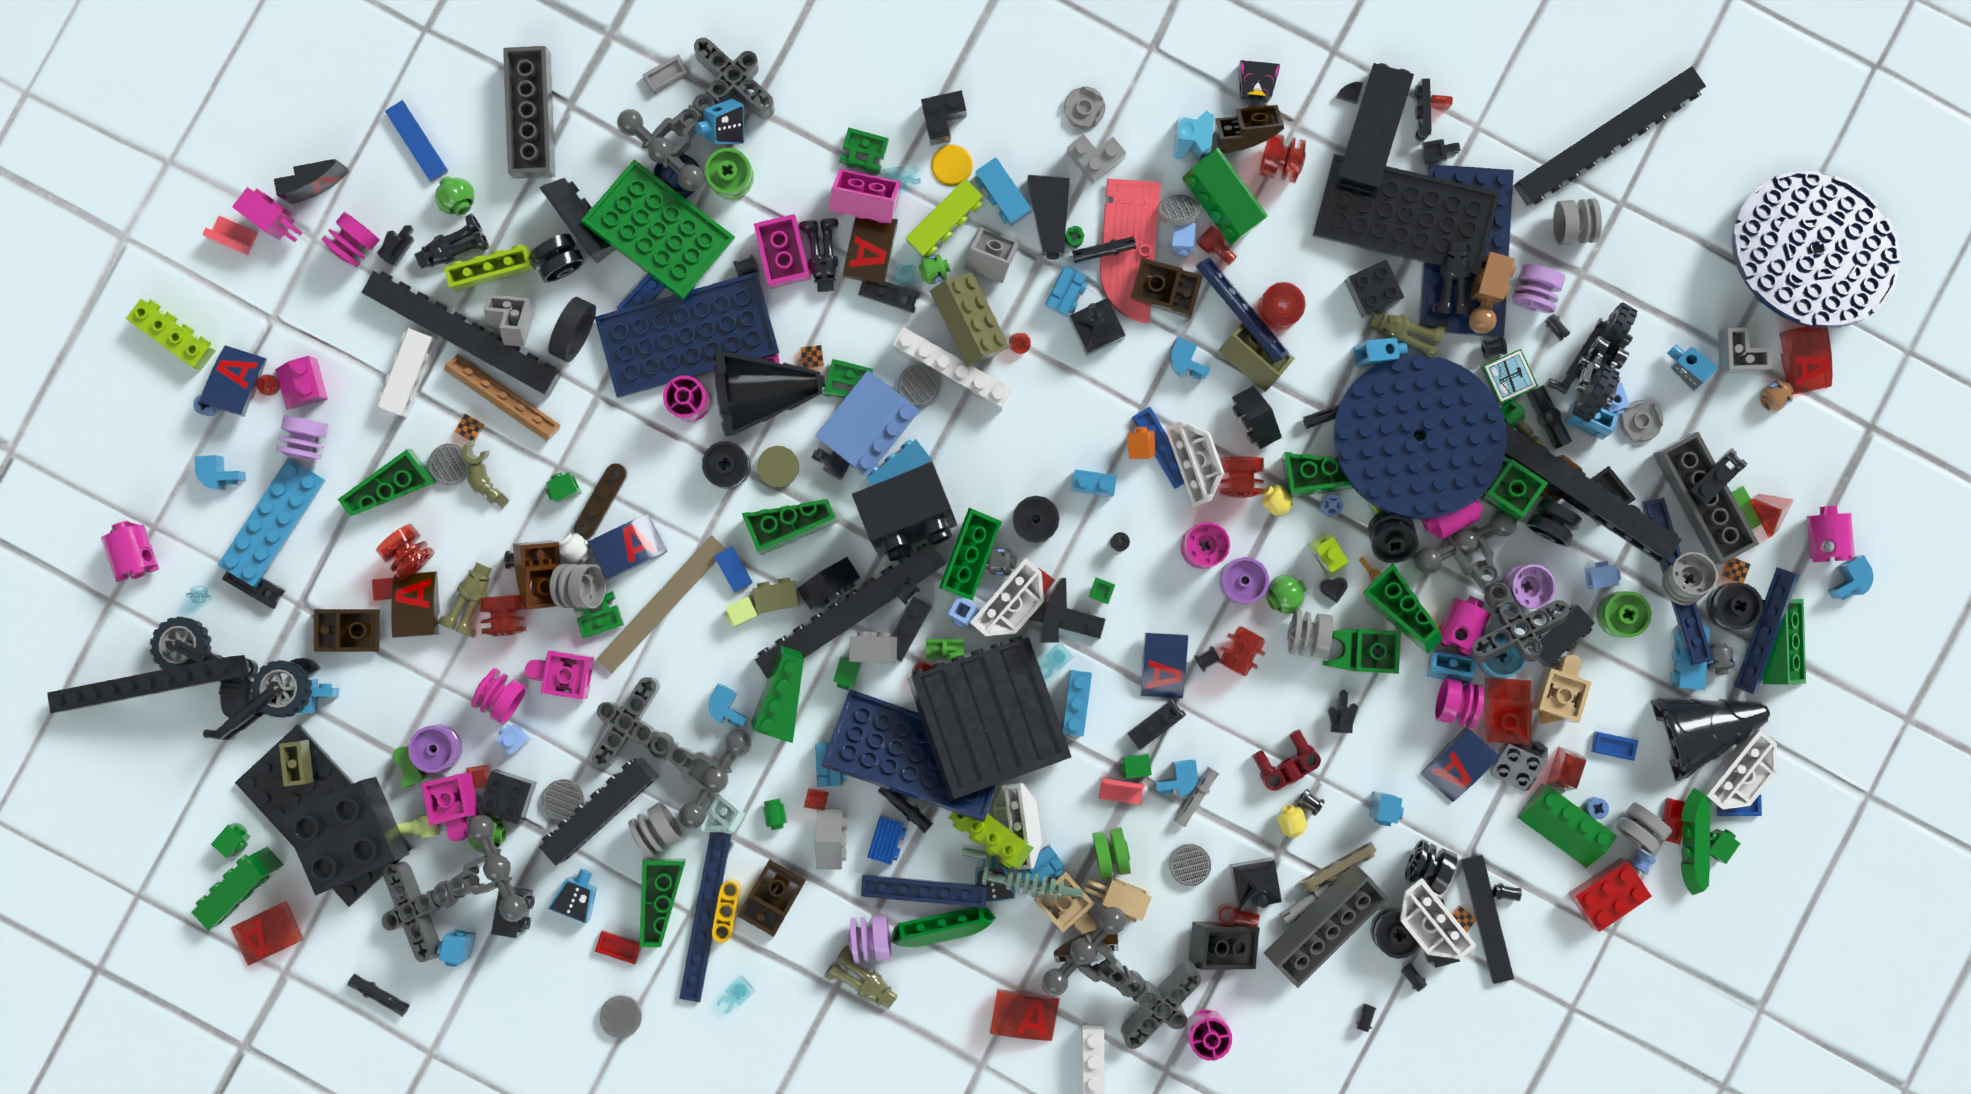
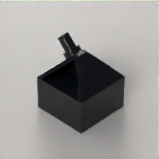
[1069,298,1126,357]
[1230,857,1282,909]

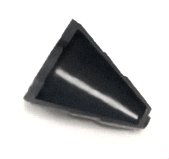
[714,351,825,437]
[1650,698,1770,782]

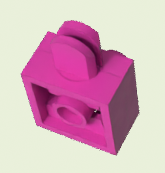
[232,187,303,242]
[525,650,594,700]
[421,773,480,841]

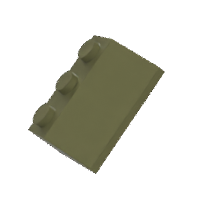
[1218,323,1295,392]

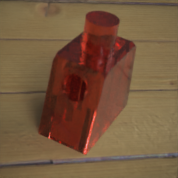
[1546,746,1586,791]

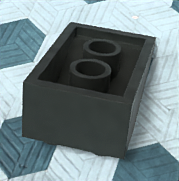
[1189,922,1260,970]

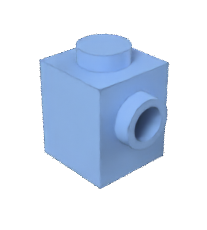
[1172,223,1197,256]
[1602,382,1630,415]
[1585,561,1621,589]
[948,596,979,629]
[495,724,531,755]

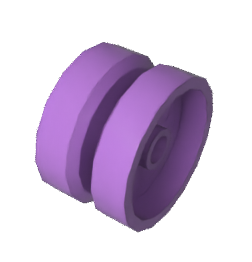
[1219,557,1269,604]
[408,724,463,773]

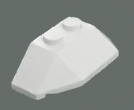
[1165,421,1224,507]
[970,558,1044,636]
[1705,729,1777,809]
[992,783,1042,870]
[1400,878,1477,959]

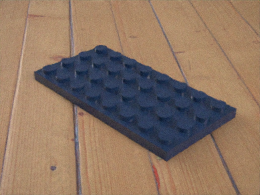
[1419,164,1514,337]
[595,272,780,398]
[821,689,997,822]

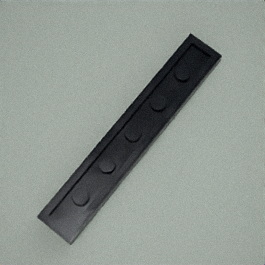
[1461,854,1514,984]

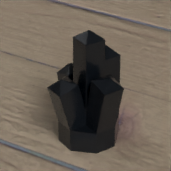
[377,225,415,266]
[1327,689,1358,733]

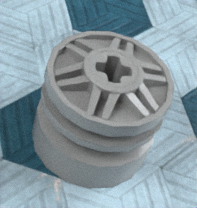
[1553,198,1602,245]
[1662,552,1718,605]
[550,564,606,609]
[1287,610,1333,659]
[628,802,683,859]

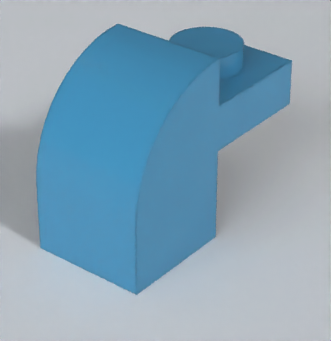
[1170,336,1210,380]
[195,455,246,490]
[1828,555,1874,600]
[290,679,339,713]
[709,683,749,727]
[1154,759,1198,797]

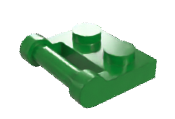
[823,359,873,399]

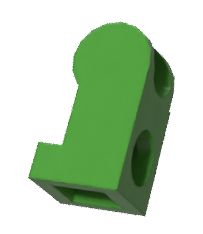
[392,746,427,788]

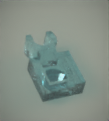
[883,166,921,189]
[1039,641,1074,679]
[717,975,756,1014]

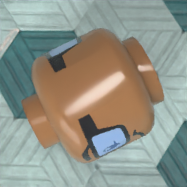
[1759,380,1793,412]

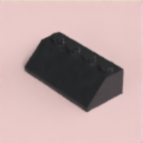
[540,178,616,263]

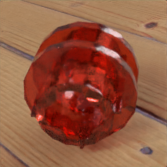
[1219,626,1266,676]

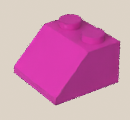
[275,356,328,410]

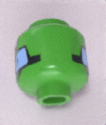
[918,254,950,284]

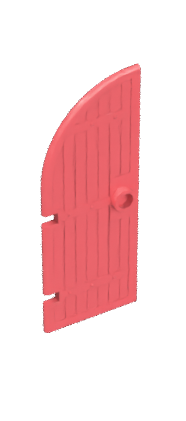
[1100,179,1161,324]

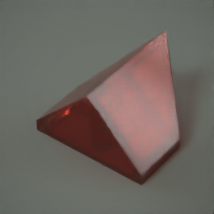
[1750,494,1794,538]

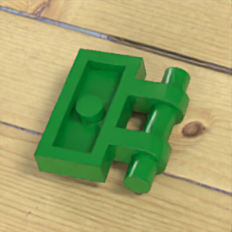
[839,127,889,174]
[573,591,624,638]

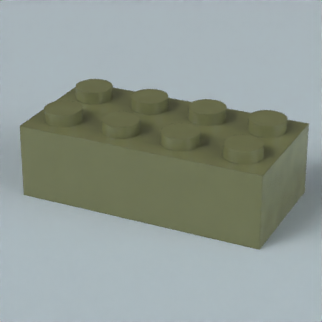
[930,272,1009,366]

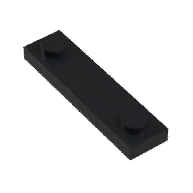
[1029,602,1106,639]

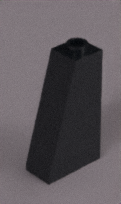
[1027,175,1070,260]

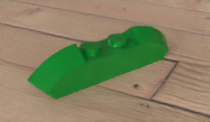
[1681,788,1711,896]
[890,907,996,947]

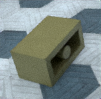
[752,577,801,614]
[279,740,313,787]

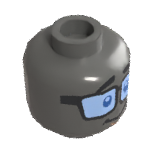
[985,548,1017,576]
[1707,643,1735,675]

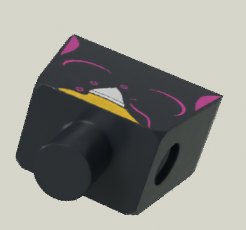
[1238,60,1280,107]

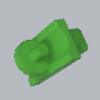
[926,639,964,660]

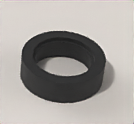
[548,296,596,362]

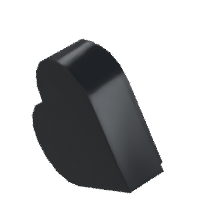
[1319,577,1348,603]

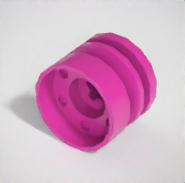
[321,211,380,267]
[1180,522,1230,569]
[471,668,527,724]
[1435,677,1484,728]

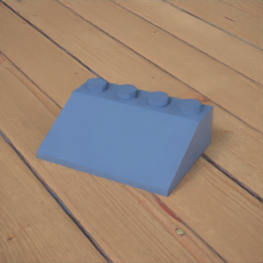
[815,370,920,477]

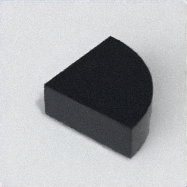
[1336,82,1363,104]
[290,658,321,675]

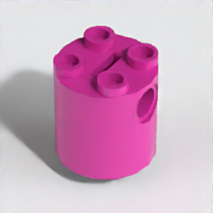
[663,375,712,423]
[1420,500,1483,540]
[1807,506,1855,563]
[101,521,160,582]
[1439,596,1493,657]
[1186,1010,1232,1061]

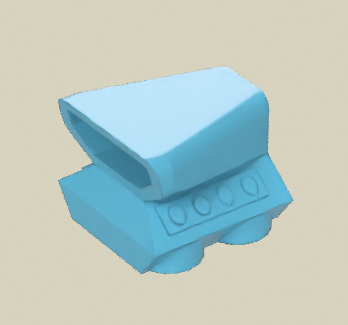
[1173,110,1215,161]

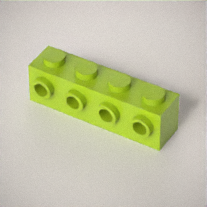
[905,179,983,258]
[444,245,536,292]
[126,298,216,371]
[949,812,1034,869]

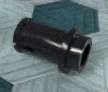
[1544,314,1571,341]
[1492,883,1522,901]
[1401,963,1427,992]
[1356,1003,1377,1032]

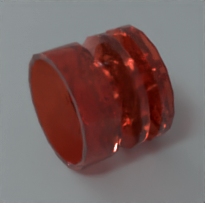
[1259,134,1306,184]
[1257,282,1306,331]
[1219,456,1264,498]
[376,524,435,580]
[479,595,527,637]

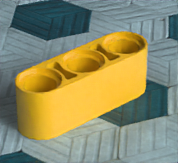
[712,879,741,943]

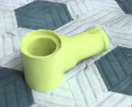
[397,815,440,838]

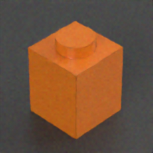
[1127,427,1156,459]

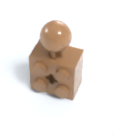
[1469,252,1516,334]

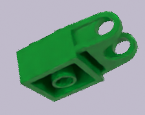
[1482,457,1548,521]
[1322,629,1401,674]

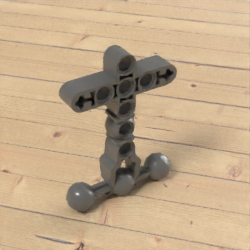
[617,38,775,191]
[1414,511,1569,663]
[592,677,751,829]
[381,814,527,962]
[1041,906,1202,1049]

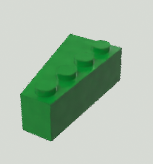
[337,449,437,517]
[1282,452,1353,497]
[741,499,838,555]
[1363,563,1443,654]
[751,646,804,743]
[191,846,284,931]
[640,858,686,947]

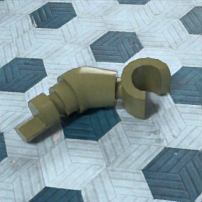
[462,440,510,509]

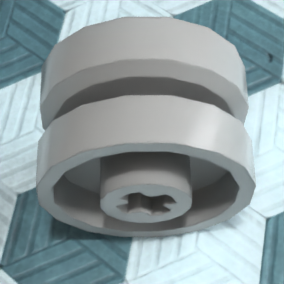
[1615,802,1672,855]

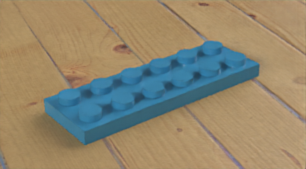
[218,458,326,588]

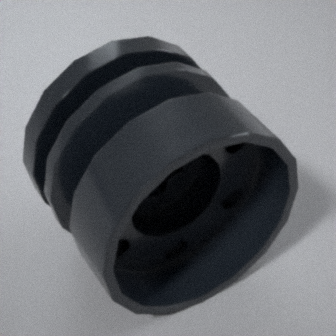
[1404,839,1458,895]

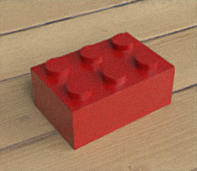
[1568,858,1652,932]

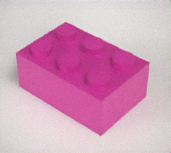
[829,169,901,223]
[754,214,811,289]

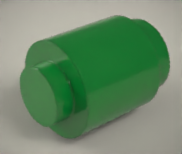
[763,798,787,831]

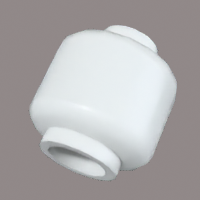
[559,533,591,564]

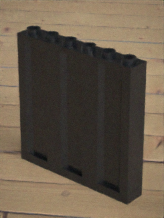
[907,635,1072,801]

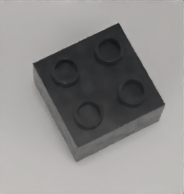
[852,461,958,561]
[281,777,410,896]

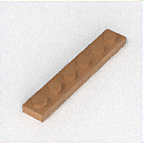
[444,354,561,441]

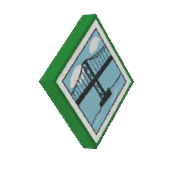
[1481,349,1539,404]

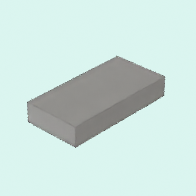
[643,54,690,94]

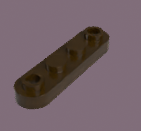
[574,463,627,540]

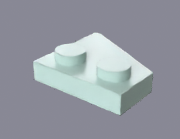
[697,793,745,832]

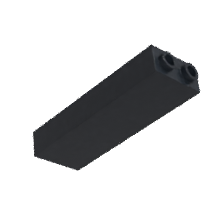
[1336,63,1414,195]

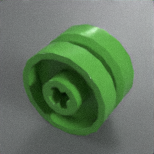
[705,148,754,199]
[1596,591,1652,638]
[1092,827,1131,879]

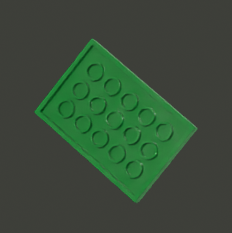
[581,159,735,301]

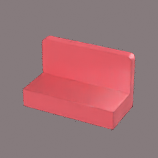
[202,216,258,255]
[1098,777,1145,805]

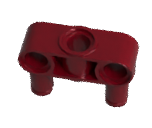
[1252,729,1321,791]

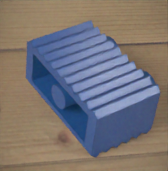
[867,815,907,865]

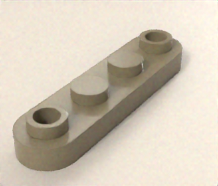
[1298,842,1376,893]

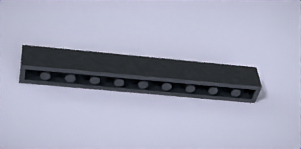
[1513,66,1706,206]
[361,271,561,397]
[1505,421,1682,565]
[755,542,946,680]
[47,655,248,714]

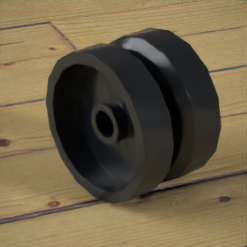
[529,233,585,283]
[702,441,751,489]
[1012,495,1060,543]
[1526,498,1583,547]
[1367,511,1419,563]
[1706,583,1763,629]
[1370,907,1420,959]

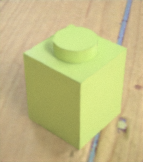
[724,596,759,626]

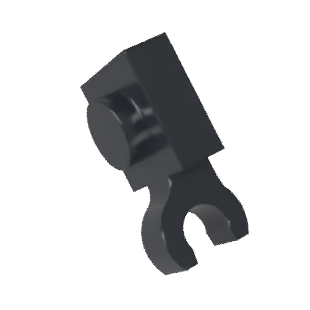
[1421,139,1461,165]
[811,448,850,480]

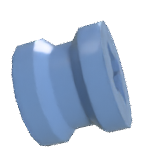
[193,394,220,416]
[1320,495,1343,516]
[1583,797,1609,819]
[1629,849,1656,874]

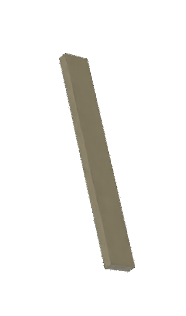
[596,535,726,673]

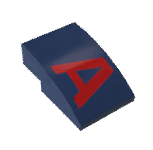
[199,345,267,417]
[588,514,667,580]
[1140,633,1188,698]
[1421,727,1500,802]

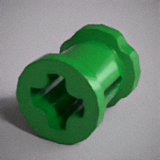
[1065,226,1084,248]

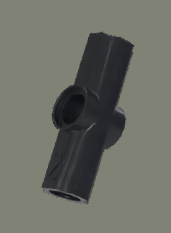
[1526,385,1572,450]

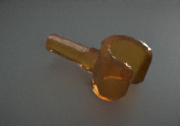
[1359,557,1381,582]

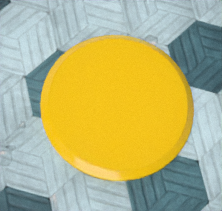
[931,145,973,186]

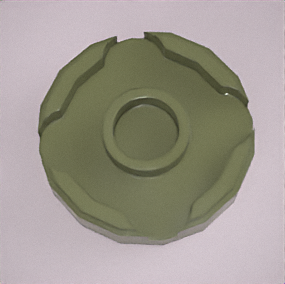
[757,446,800,488]

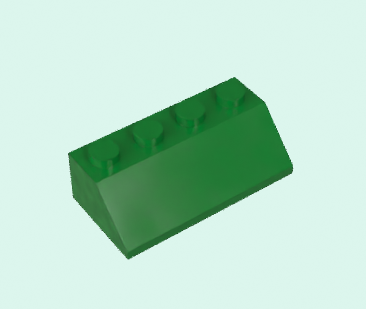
[1182,148,1268,245]
[939,508,1002,601]
[1762,599,1806,685]
[1517,783,1617,868]

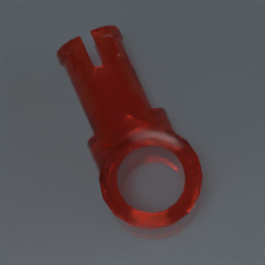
[1196,225,1237,265]
[1216,903,1260,928]

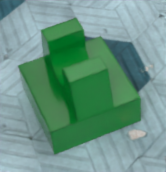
[1501,400,1526,429]
[1088,577,1115,604]

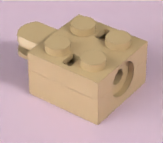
[1532,655,1592,723]
[1034,869,1096,935]
[1083,877,1152,922]

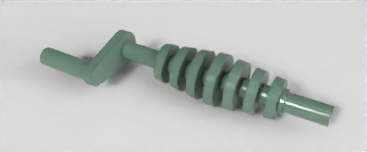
[962,847,1084,899]

